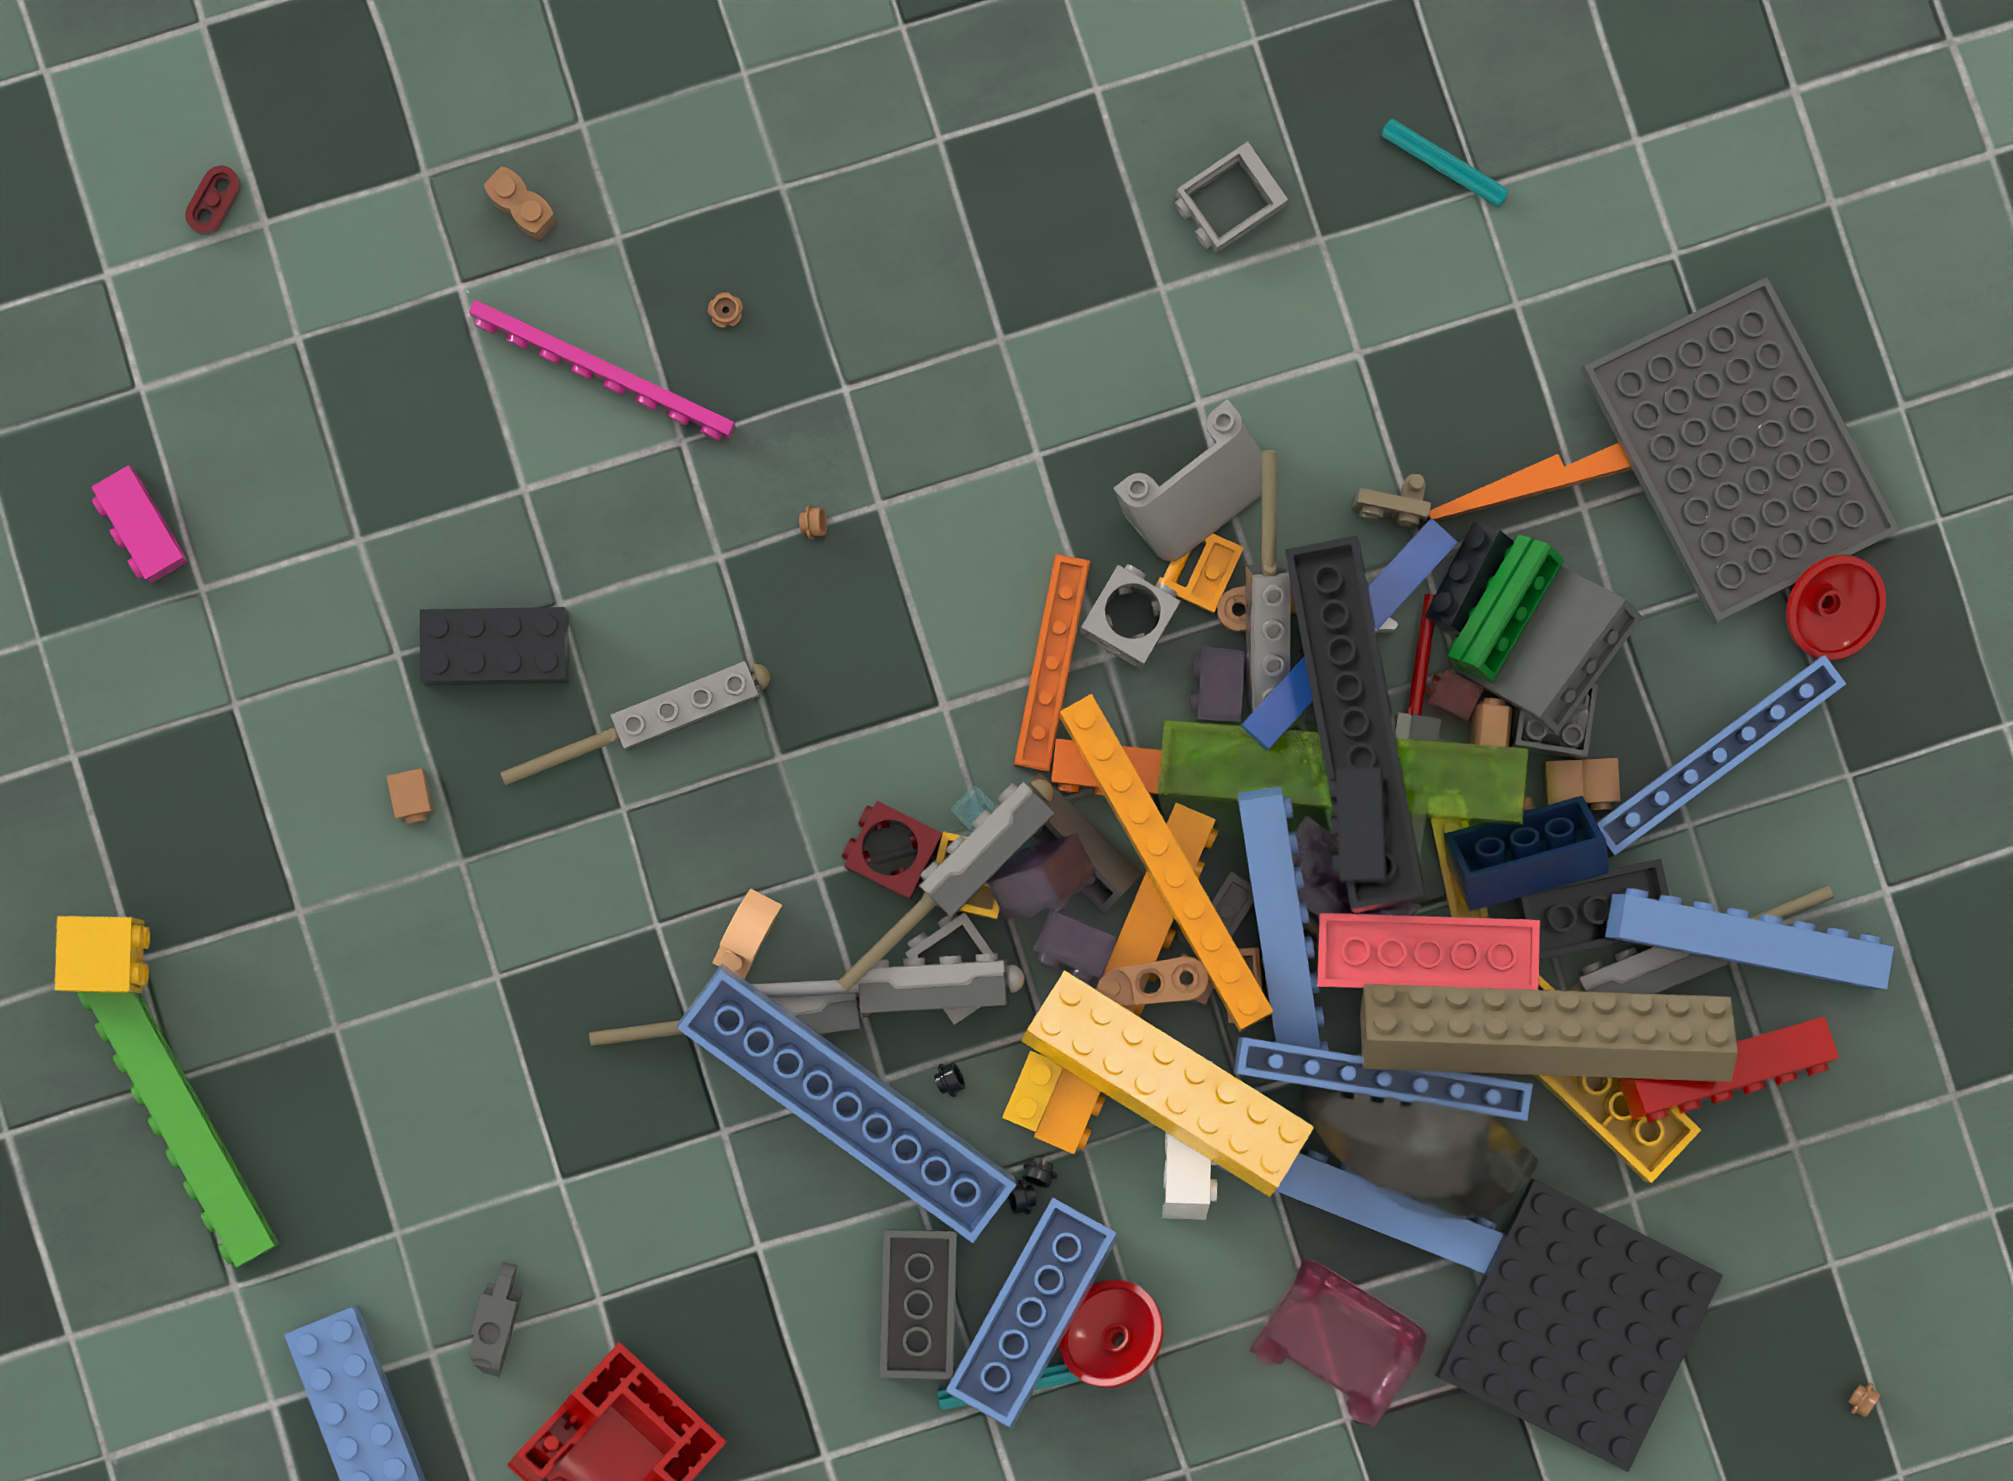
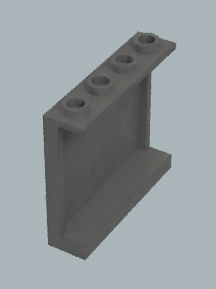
[1453,566,1642,734]

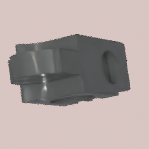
[470,1262,523,1377]

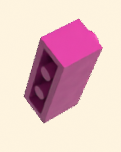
[91,465,189,583]

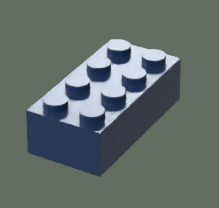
[1444,796,1609,911]

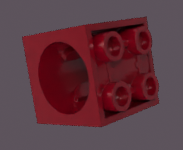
[841,801,942,901]

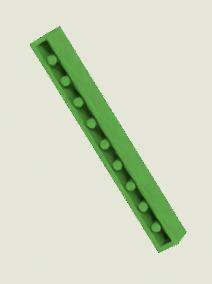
[77,992,280,1268]

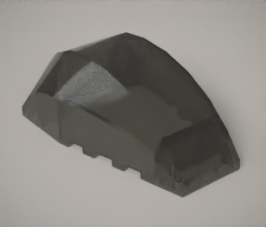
[1300,1086,1538,1220]

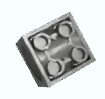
[1080,564,1181,670]

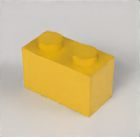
[1002,1051,1063,1132]

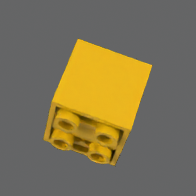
[55,916,150,993]

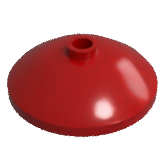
[1786,555,1886,660]
[1059,1280,1164,1388]

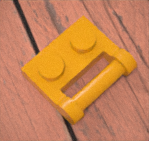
[1156,533,1244,614]

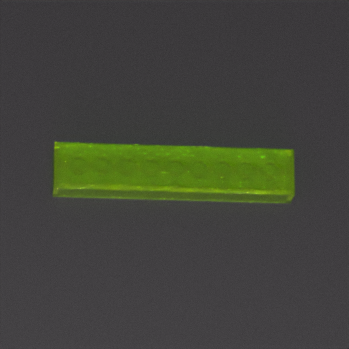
[1158,720,1530,826]

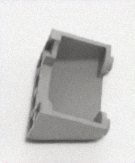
[1113,399,1262,562]

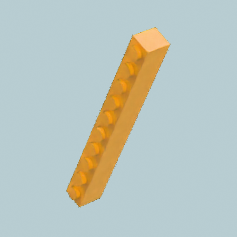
[1060,694,1273,1032]
[1034,803,1219,1154]

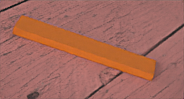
[1014,554,1090,772]

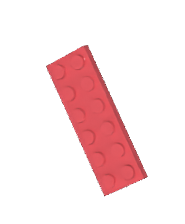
[1317,913,1540,990]

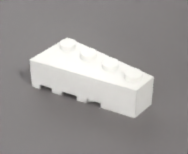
[1162,1061,1217,1220]

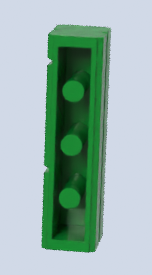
[1447,534,1564,683]

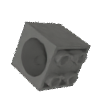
[1509,684,1598,760]

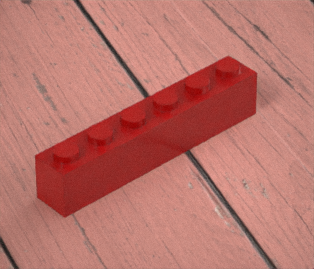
[1619,1017,1839,1123]

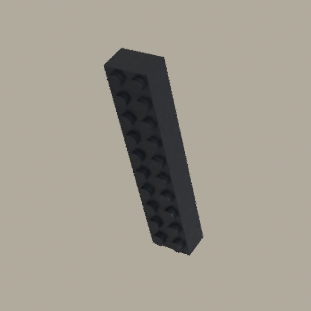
[1285,536,1427,913]

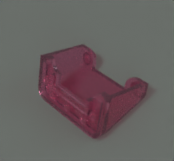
[1250,1259,1427,1428]

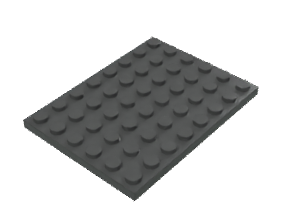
[1580,277,1900,624]

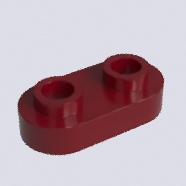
[185,165,241,235]

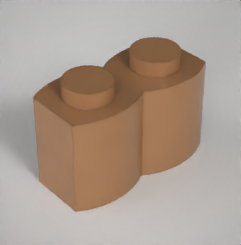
[484,166,557,241]
[1469,698,1512,755]
[1543,758,1620,811]

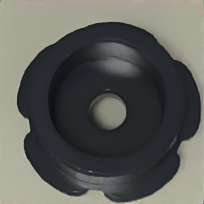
[934,1062,965,1097]
[1022,1157,1057,1188]
[1008,1180,1036,1215]

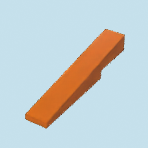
[1426,443,1633,523]

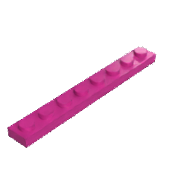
[469,300,736,441]

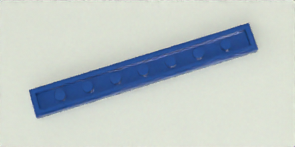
[1240,518,1458,751]

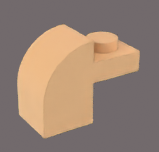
[713,888,782,980]

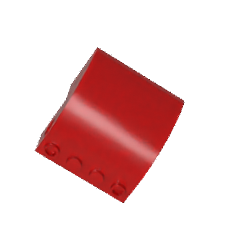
[506,1342,727,1481]

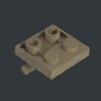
[1352,474,1431,529]

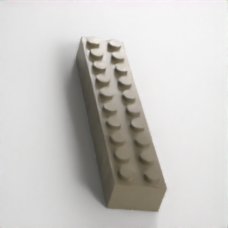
[1360,984,1738,1082]

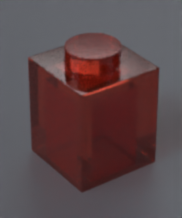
[1424,669,1484,723]

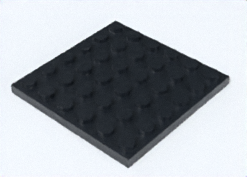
[1435,1178,1723,1472]

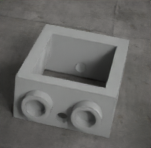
[1174,141,1288,254]
[905,912,1010,1025]

